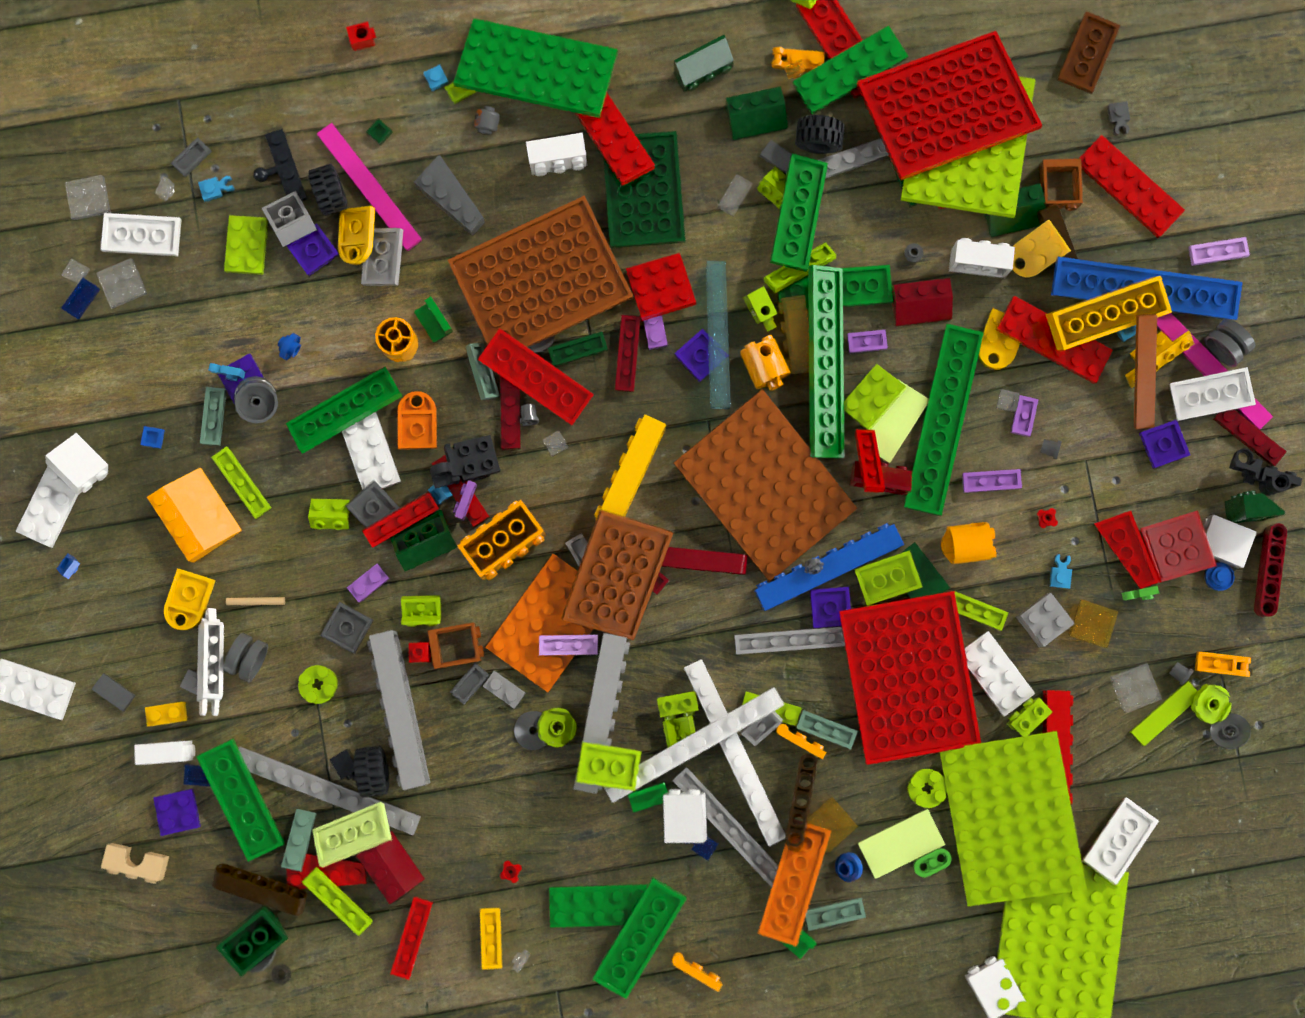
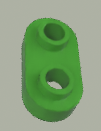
[913,848,951,877]

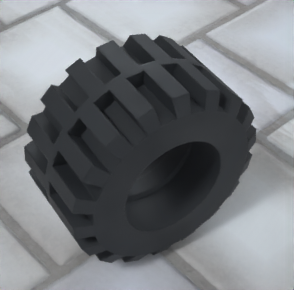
[795,115,845,154]
[308,163,348,216]
[354,746,389,798]

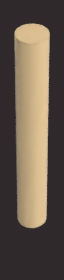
[226,597,285,605]

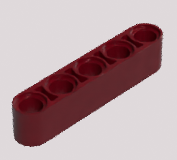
[1254,523,1287,617]
[661,547,748,575]

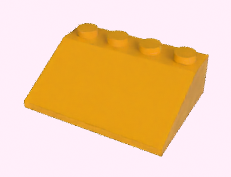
[147,468,242,563]

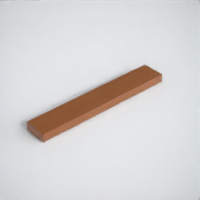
[1134,314,1157,429]

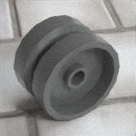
[1204,318,1255,367]
[234,376,278,423]
[223,633,268,683]

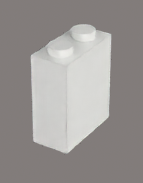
[46,433,108,495]
[1202,515,1257,569]
[135,741,195,765]
[663,789,707,843]
[965,956,1026,1018]

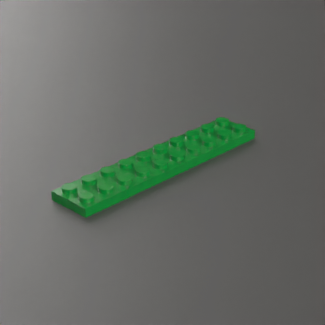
[808,265,844,459]
[903,324,984,517]

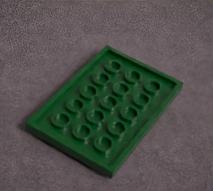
[603,131,685,248]

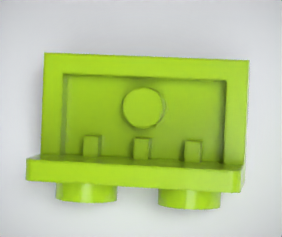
[757,167,786,209]
[308,499,350,530]
[401,595,442,627]
[657,691,699,720]
[1007,697,1052,738]
[663,716,700,755]

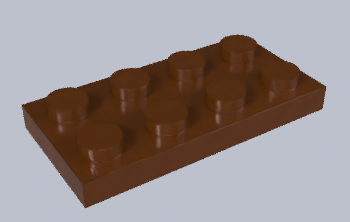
[1057,11,1121,94]

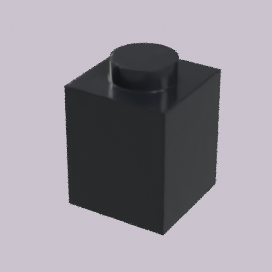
[329,749,355,780]

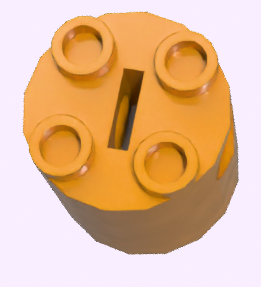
[375,317,418,362]
[740,335,791,391]
[941,522,996,564]

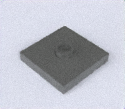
[345,480,400,528]
[320,602,374,654]

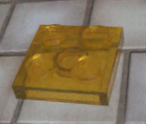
[1069,599,1119,648]
[808,796,858,852]

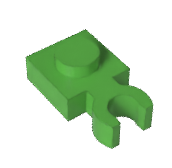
[1121,586,1159,601]

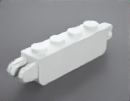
[197,608,224,716]

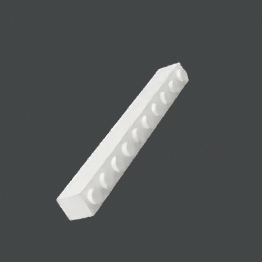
[684,659,786,846]
[603,688,784,803]

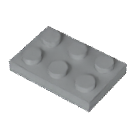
[361,228,403,286]

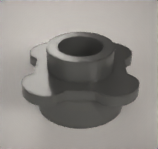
[804,558,824,574]

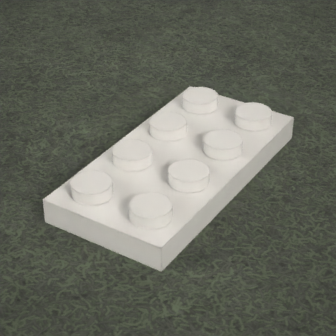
[101,213,181,256]
[1169,367,1256,421]
[342,412,401,490]
[16,466,78,548]
[965,631,1035,717]
[0,659,76,720]
[1082,797,1159,885]

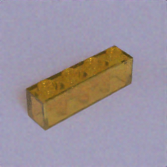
[778,295,809,374]

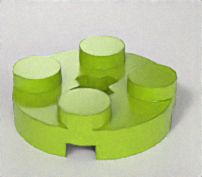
[298,665,338,704]
[1191,684,1231,724]
[537,708,576,747]
[907,769,947,808]

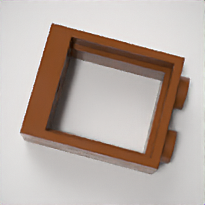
[1039,159,1083,211]
[428,622,484,669]

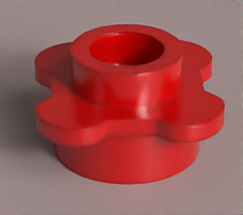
[1037,508,1058,528]
[500,861,522,883]

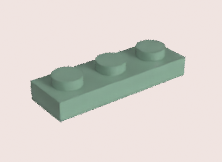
[465,343,500,400]
[200,387,227,446]
[796,710,858,749]
[281,809,316,872]
[805,897,866,931]

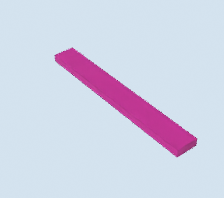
[317,123,422,252]
[1157,313,1273,430]

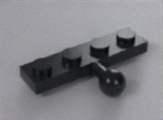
[253,129,307,201]

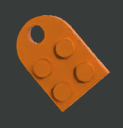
[398,391,437,450]

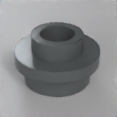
[904,243,923,262]

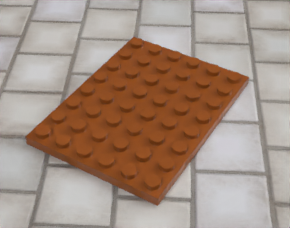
[448,195,634,348]
[673,389,857,582]

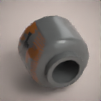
[474,106,500,135]

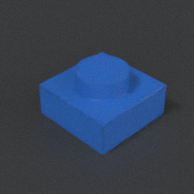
[140,426,165,449]
[56,554,80,579]

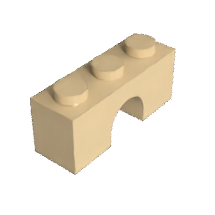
[101,843,169,883]

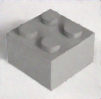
[262,191,317,247]
[1016,593,1075,647]

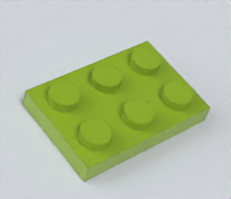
[224,215,268,275]
[844,364,906,430]
[854,550,923,606]
[576,742,641,791]

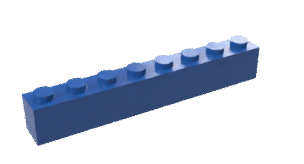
[754,523,904,612]

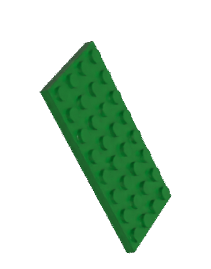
[454,18,618,118]

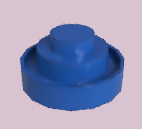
[277,333,301,360]
[1204,562,1235,591]
[835,852,863,882]

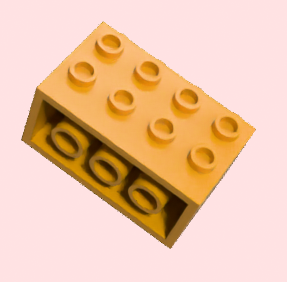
[457,500,546,581]

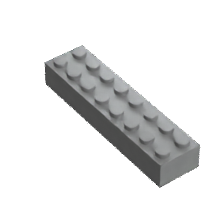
[367,630,431,790]
[574,633,630,794]

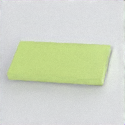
[866,380,929,464]
[312,802,392,867]
[858,809,945,879]

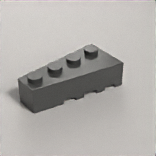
[414,155,485,236]

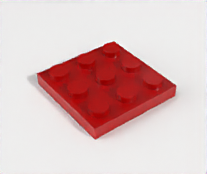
[626,253,696,321]
[1140,510,1217,583]

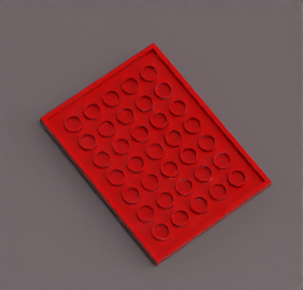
[857,31,1042,180]
[839,591,981,765]

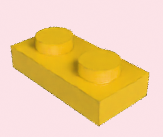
[145,702,188,727]

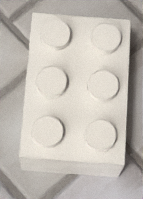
[526,133,587,176]
[949,238,1015,278]

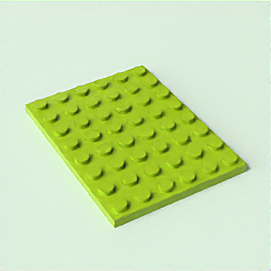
[901,77,1036,218]
[940,731,1087,906]
[997,865,1129,1018]

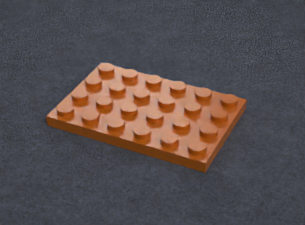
[485,554,594,693]

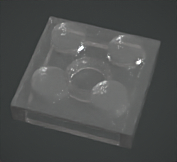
[65,175,111,220]
[96,258,147,309]
[1110,663,1162,713]

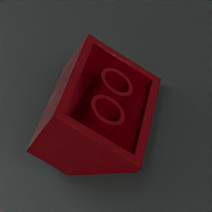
[892,278,953,327]
[849,459,912,496]
[356,831,425,904]

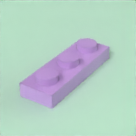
[1188,237,1250,266]
[539,635,598,655]

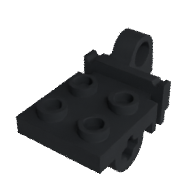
[430,435,500,489]
[1229,448,1303,496]

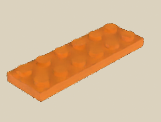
[758,819,831,946]

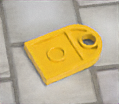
[338,206,375,265]
[1012,220,1071,277]
[978,308,1020,370]
[164,568,216,630]

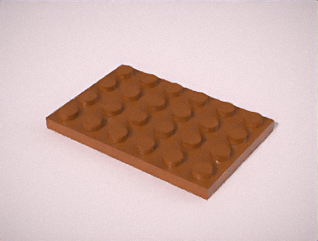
[561,509,673,640]

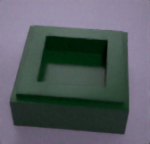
[366,118,393,146]

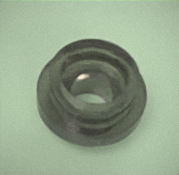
[271,964,292,984]

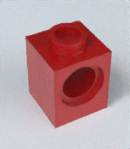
[346,21,377,51]
[409,642,431,663]

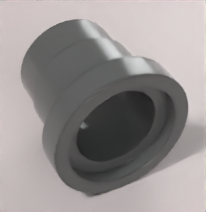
[520,404,539,426]
[1040,439,1062,460]
[1169,662,1194,686]

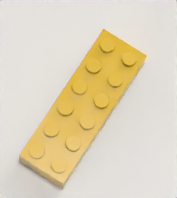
[1046,276,1172,350]
[594,415,666,519]

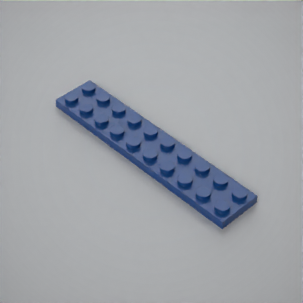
[1051,257,1243,320]

